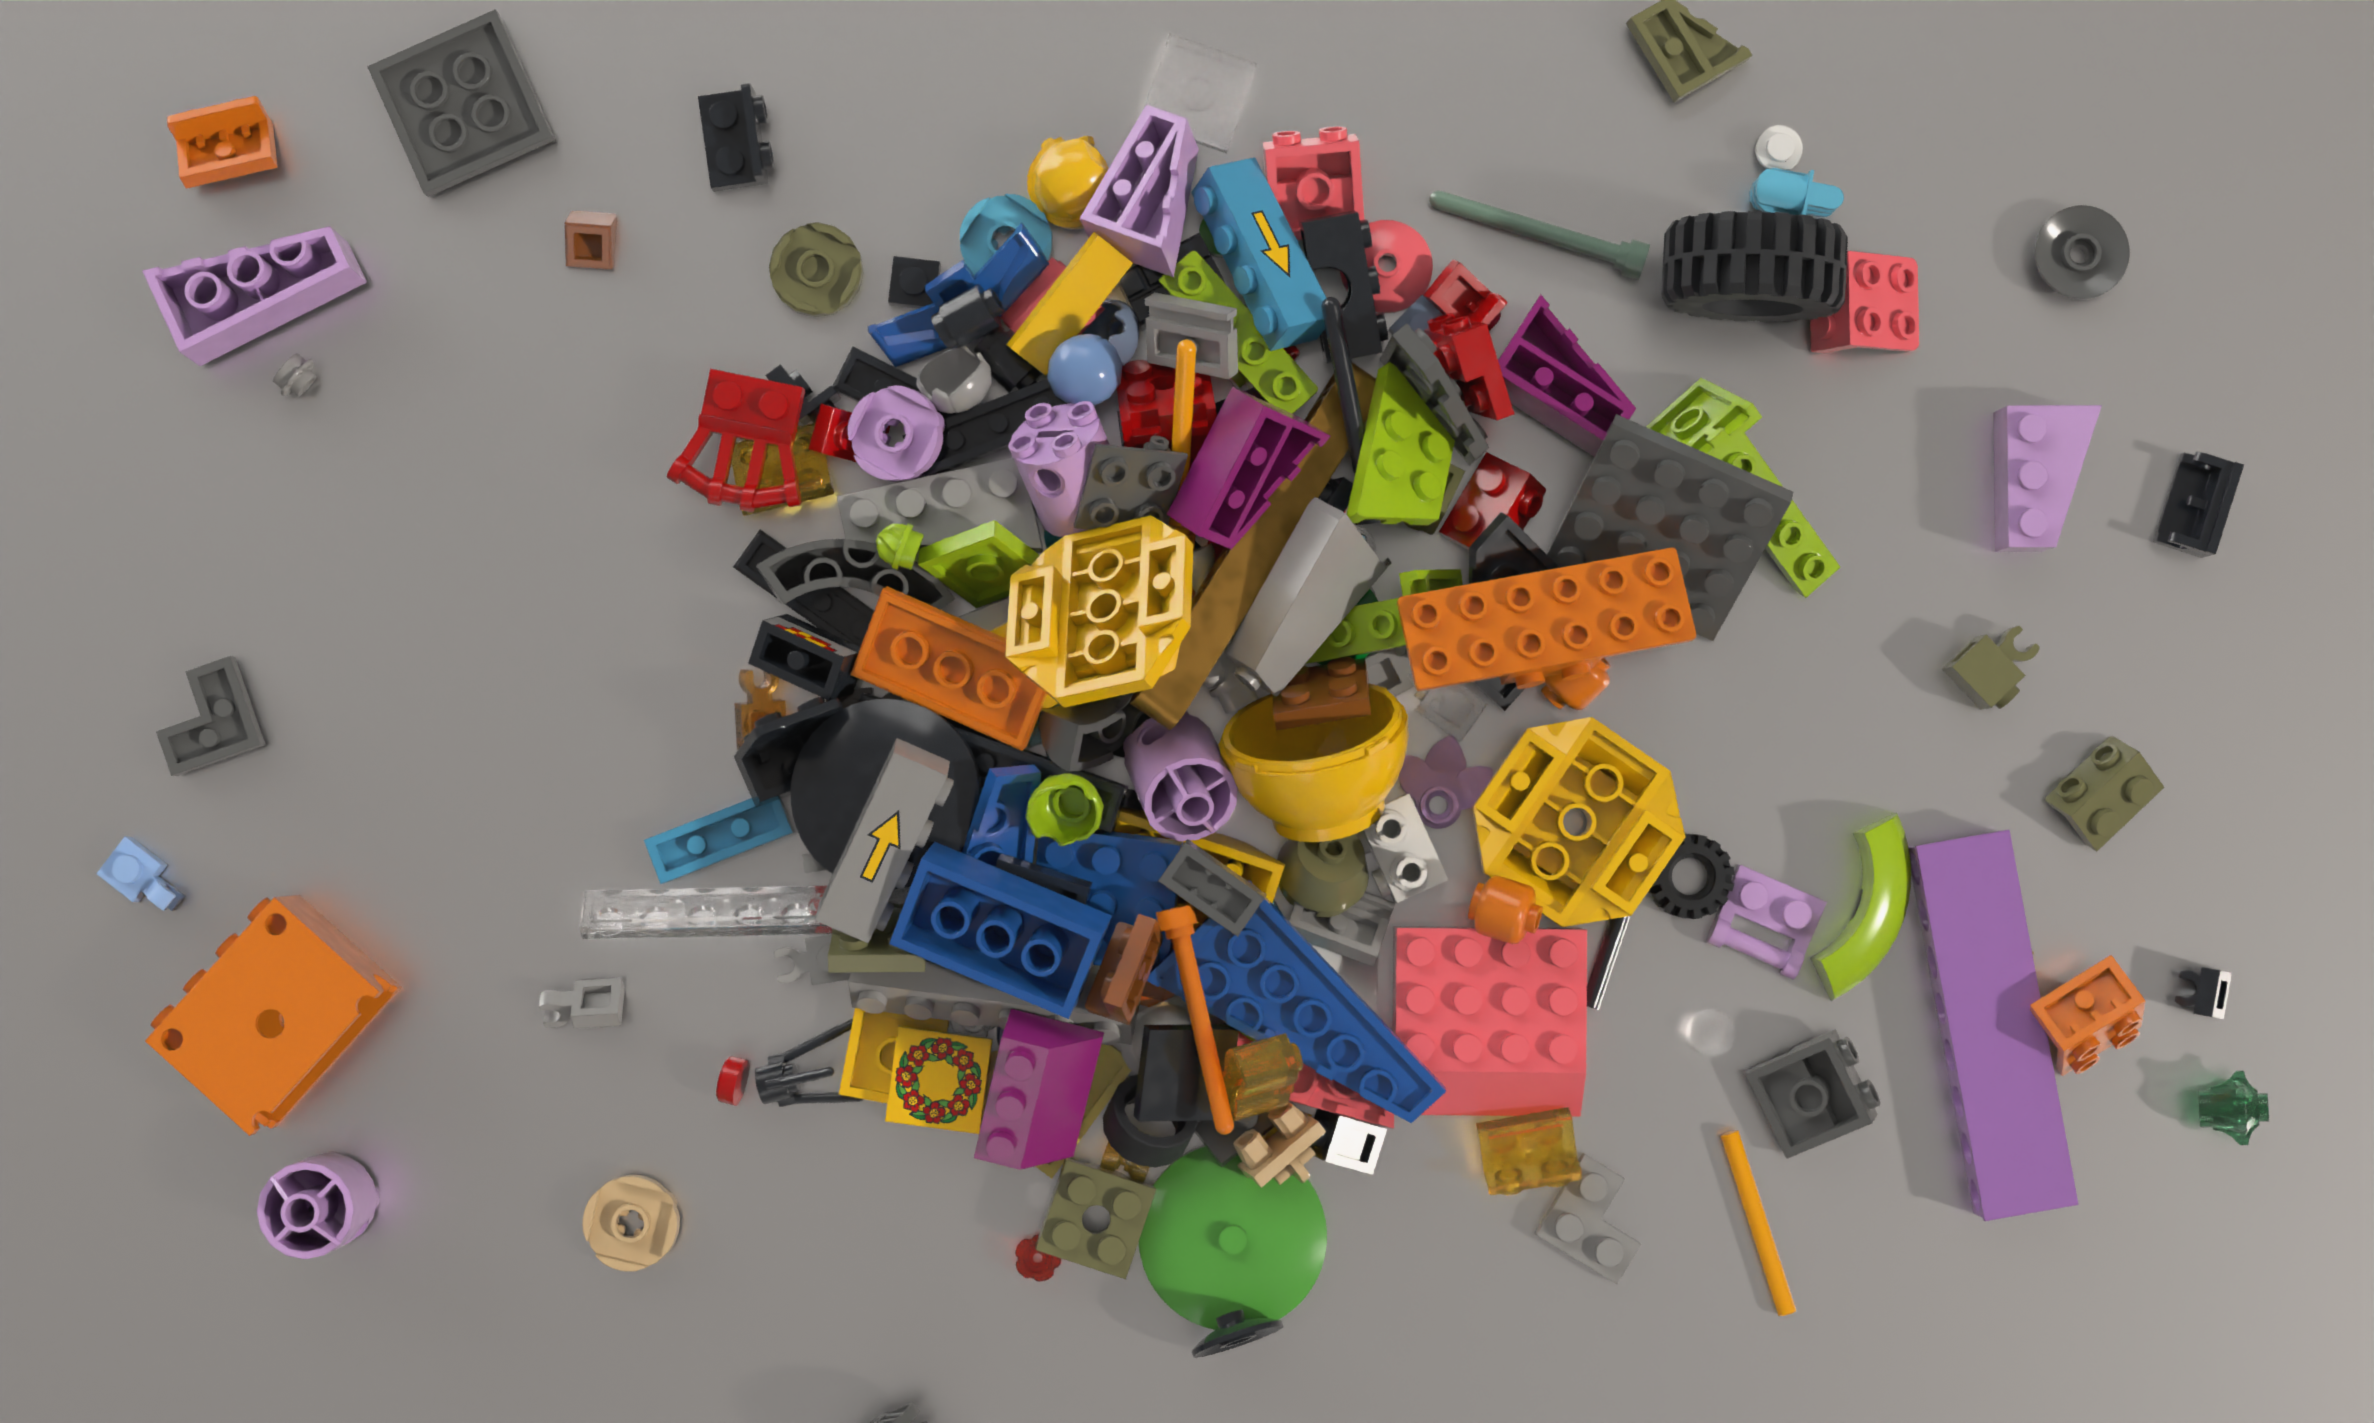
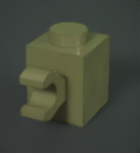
[1942,626,2040,710]

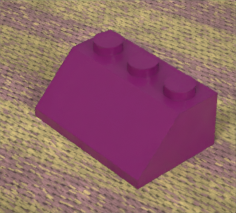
[974,1009,1104,1170]

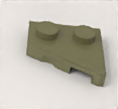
[1626,0,1753,103]

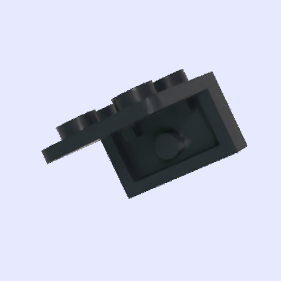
[734,697,843,807]

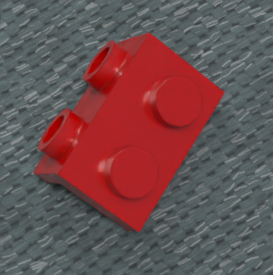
[1439,452,1546,550]

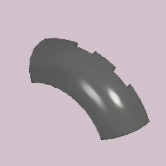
[756,539,955,610]
[1039,693,1151,771]

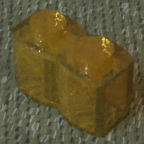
[1222,1033,1303,1122]

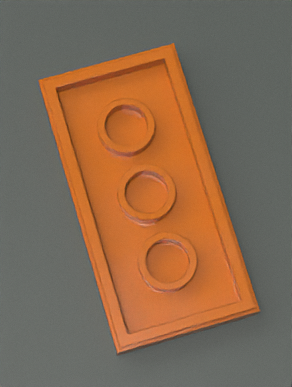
[850,586,1047,751]

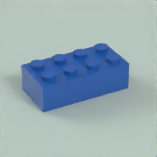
[889,841,1112,1019]

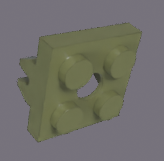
[1035,1158,1156,1279]

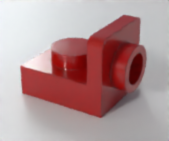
[808,404,890,463]

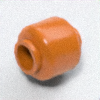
[1541,657,1611,710]
[1468,876,1543,944]

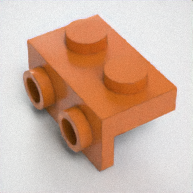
[167,96,277,189]

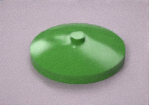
[1139,1145,1327,1330]

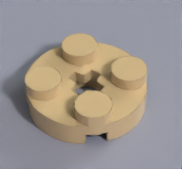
[582,1175,680,1272]

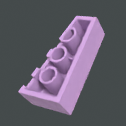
[142,226,367,366]

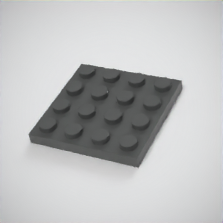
[1546,414,1794,641]

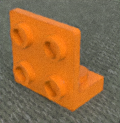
[2030,955,2146,1076]

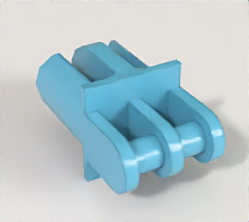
[1749,168,1844,217]

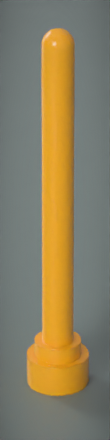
[1168,339,1196,551]

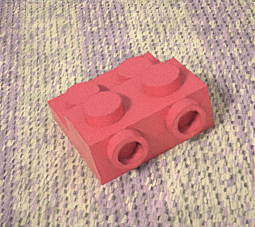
[1263,126,1364,240]

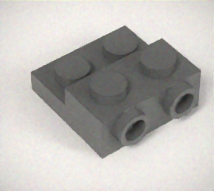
[1745,1029,1880,1159]

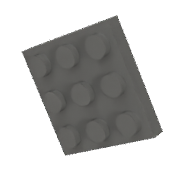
[367,9,555,197]

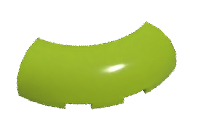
[1810,813,1911,1001]

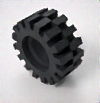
[1648,834,1735,919]

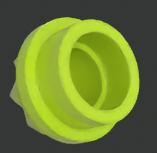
[876,523,924,570]

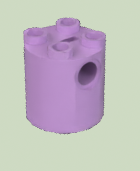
[1008,401,1110,537]
[1123,711,1238,841]
[257,1152,379,1259]

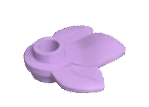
[1398,736,1493,829]

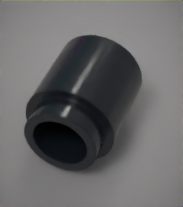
[931,284,1005,349]

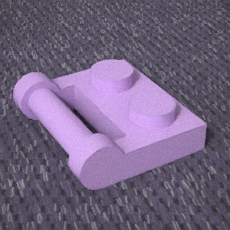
[1706,864,1827,980]

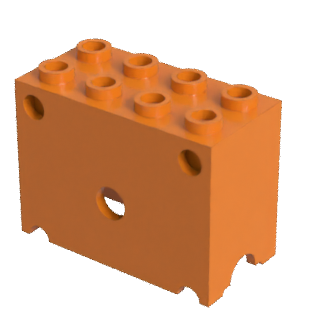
[145,895,402,1136]

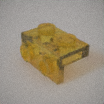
[731,423,835,516]
[1476,1107,1582,1195]

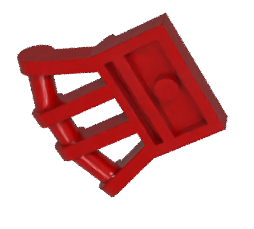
[666,368,805,513]

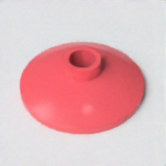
[1340,220,1433,313]

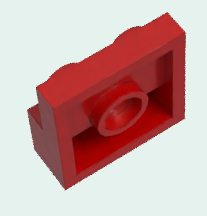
[1424,313,1514,421]

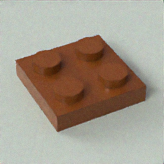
[1273,657,1371,731]

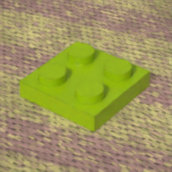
[918,520,1040,608]

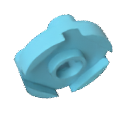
[960,194,1053,275]

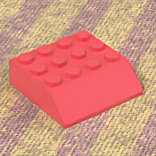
[1392,926,1587,1117]

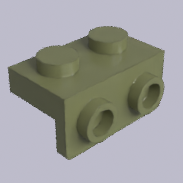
[2046,736,2165,852]

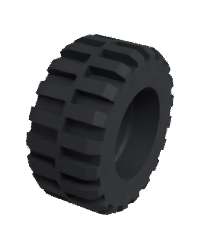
[1661,211,1848,322]

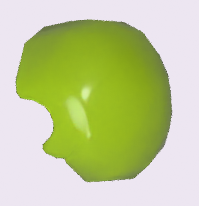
[1025,773,1104,846]

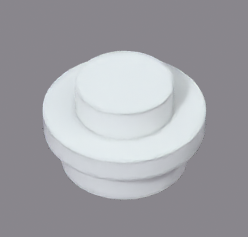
[1755,125,1803,170]

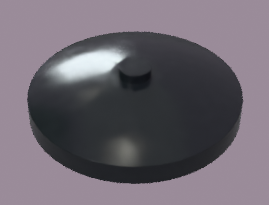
[790,699,982,890]

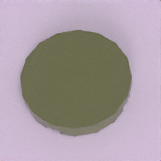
[769,222,864,317]

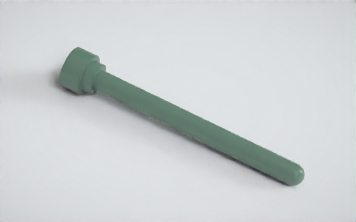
[1429,190,1650,280]

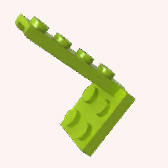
[1646,377,1840,598]
[1304,569,1463,665]

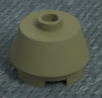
[1277,834,1369,917]

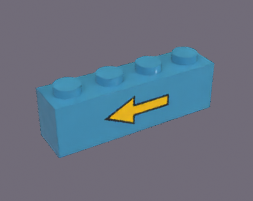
[1191,157,1326,351]

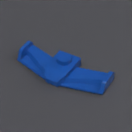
[868,222,1049,367]

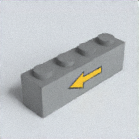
[815,738,954,943]

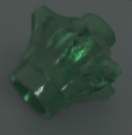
[2198,1070,2269,1145]

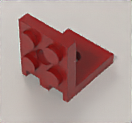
[1117,360,1217,468]

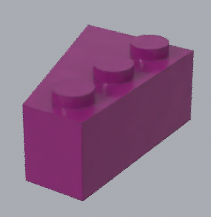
[1498,294,1636,457]
[1167,386,1331,549]

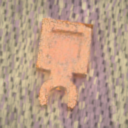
[734,669,786,750]

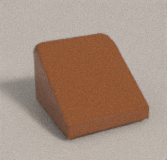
[564,211,617,270]

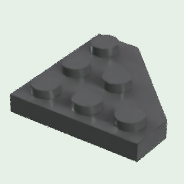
[1379,323,1489,466]

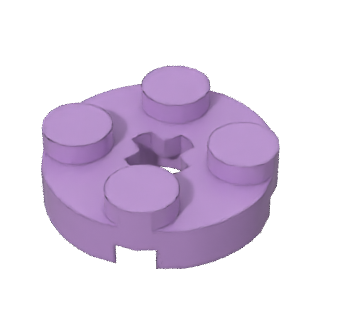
[848,385,945,482]

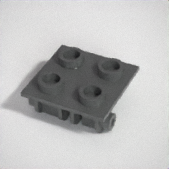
[1074,436,1188,530]

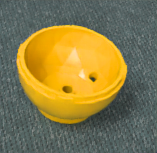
[1218,683,1409,842]

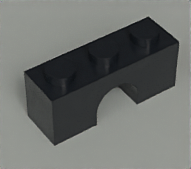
[1299,211,1388,363]

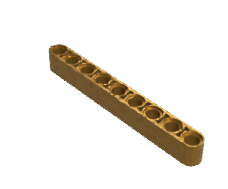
[1129,361,1376,730]

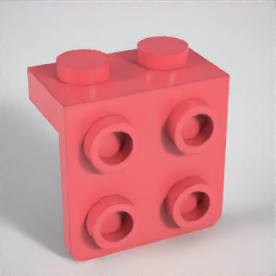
[1810,251,1919,353]

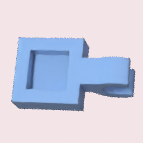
[96,836,185,911]

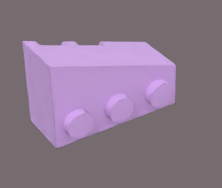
[1079,105,1199,278]
[1993,405,2102,552]

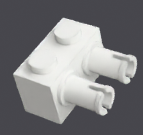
[1355,794,1449,903]

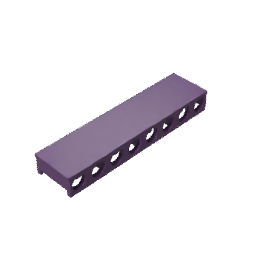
[1909,830,2079,1221]

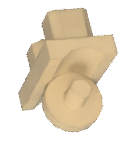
[1233,1100,1326,1188]

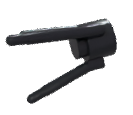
[755,1019,863,1107]

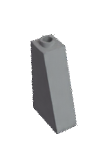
[1225,497,1386,697]

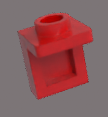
[1423,259,1507,331]

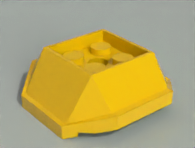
[1005,515,1193,708]
[1472,717,1685,927]

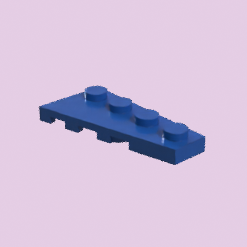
[961,764,1041,867]

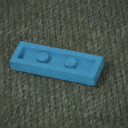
[644,798,795,884]

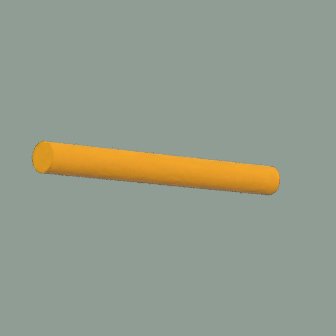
[1720,1130,1796,1316]

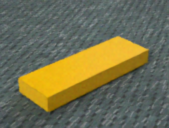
[1006,232,1133,375]

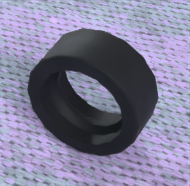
[1103,1074,1198,1168]

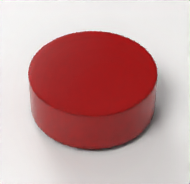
[716,1056,750,1106]

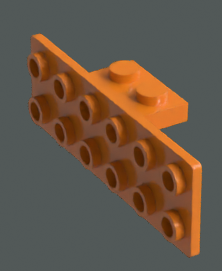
[1397,548,1696,691]

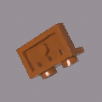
[1085,914,1164,1025]

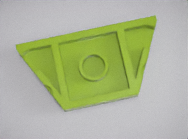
[1347,362,1455,525]

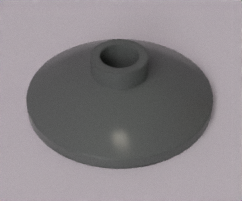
[2035,205,2130,299]

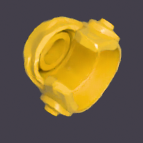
[1027,136,1109,230]

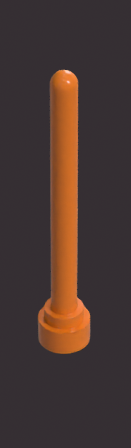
[1156,904,1234,1135]

